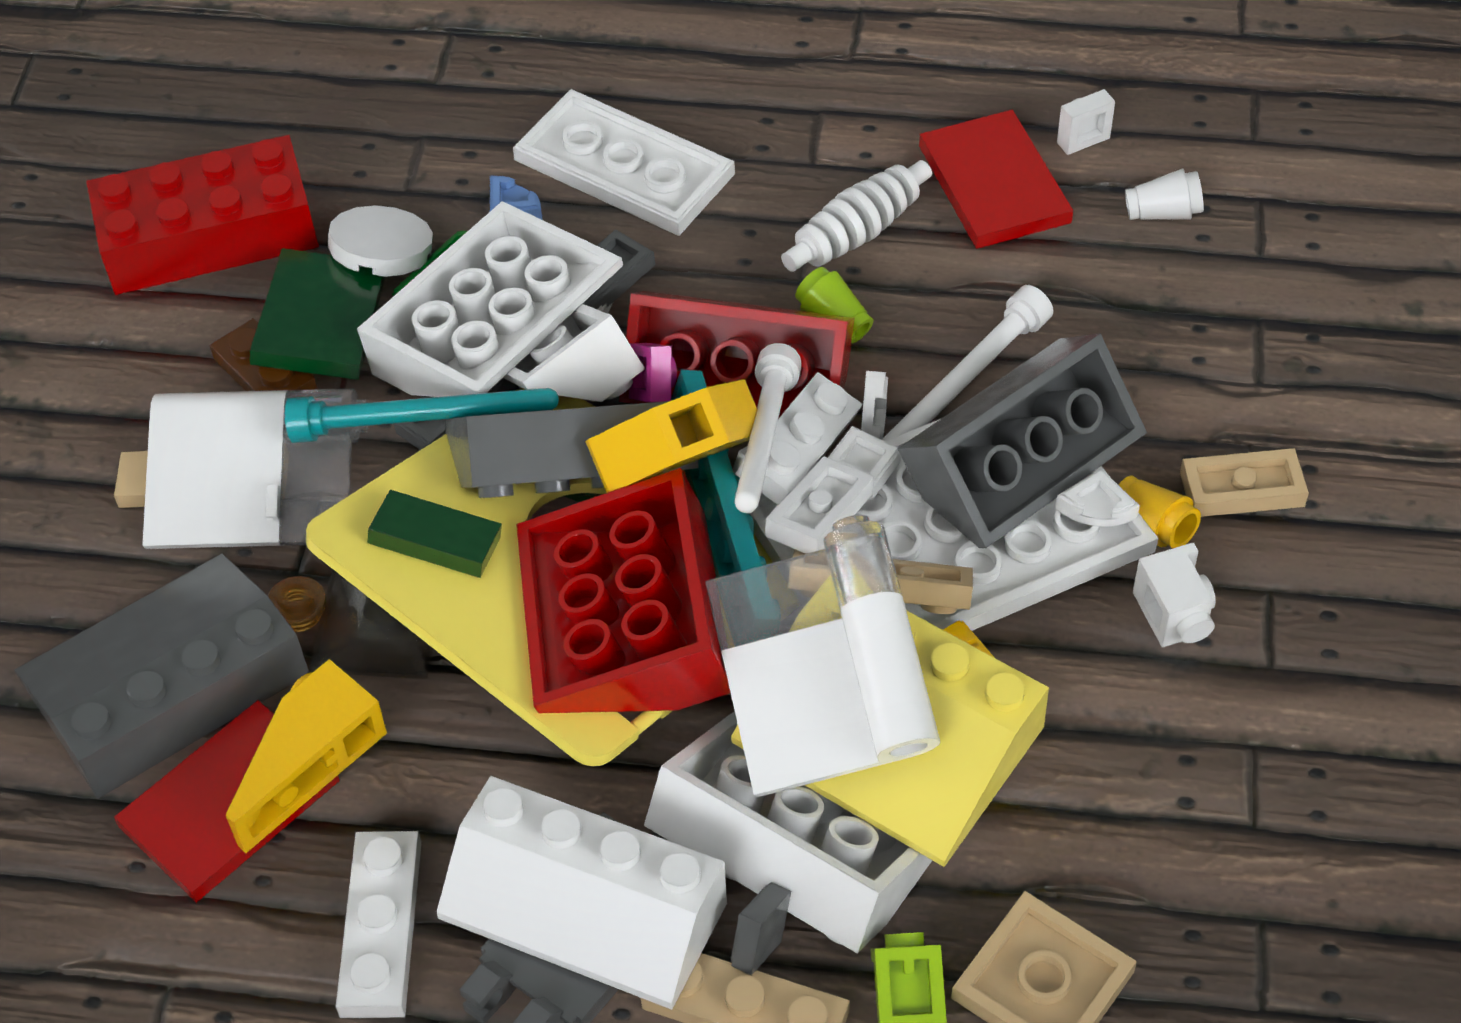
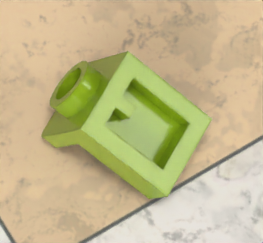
[870,932,947,1023]

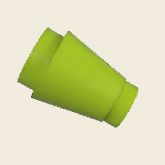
[795,267,874,343]

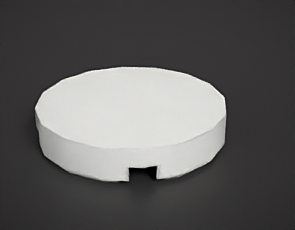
[328,205,433,277]

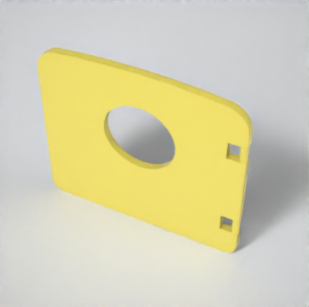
[306,388,801,767]

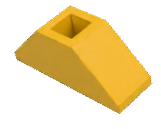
[585,379,757,493]

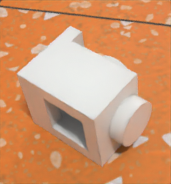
[1133,542,1216,647]

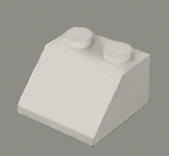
[503,304,645,402]

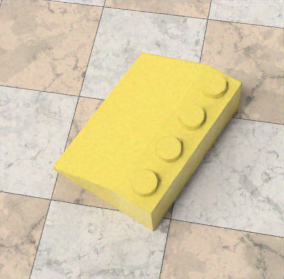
[731,571,1049,867]

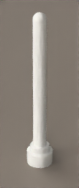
[881,285,1053,441]
[735,343,802,513]

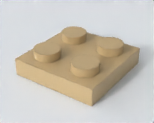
[951,891,1137,1023]

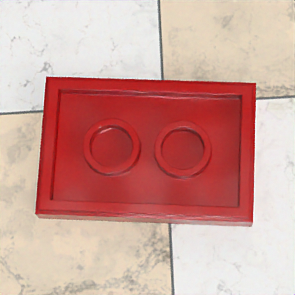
[919,109,1073,249]
[114,700,340,903]

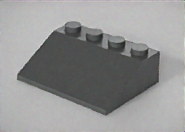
[15,554,309,799]

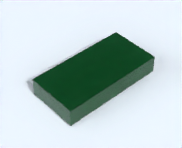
[367,490,502,578]

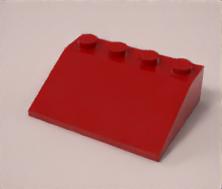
[516,468,731,713]

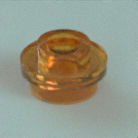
[268,576,326,632]

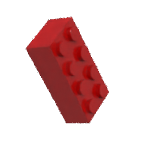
[86,134,319,295]

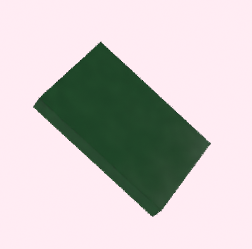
[250,248,385,380]

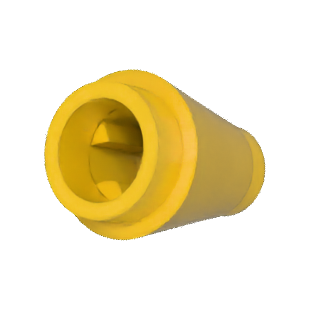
[1119,476,1201,548]

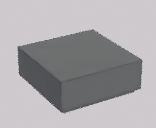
[730,882,791,976]

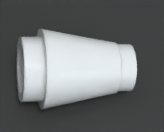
[1125,168,1204,220]

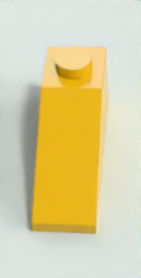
[226,659,387,853]

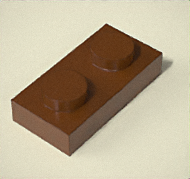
[209,318,318,398]

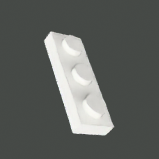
[735,372,863,505]
[336,831,421,1018]

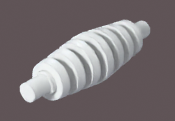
[781,160,932,272]

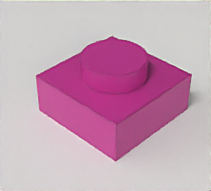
[629,343,677,403]

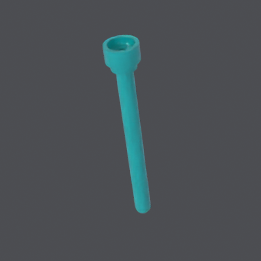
[285,388,559,443]

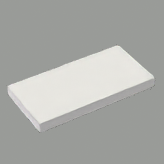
[513,89,735,236]

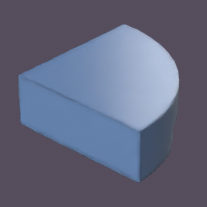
[490,176,543,220]

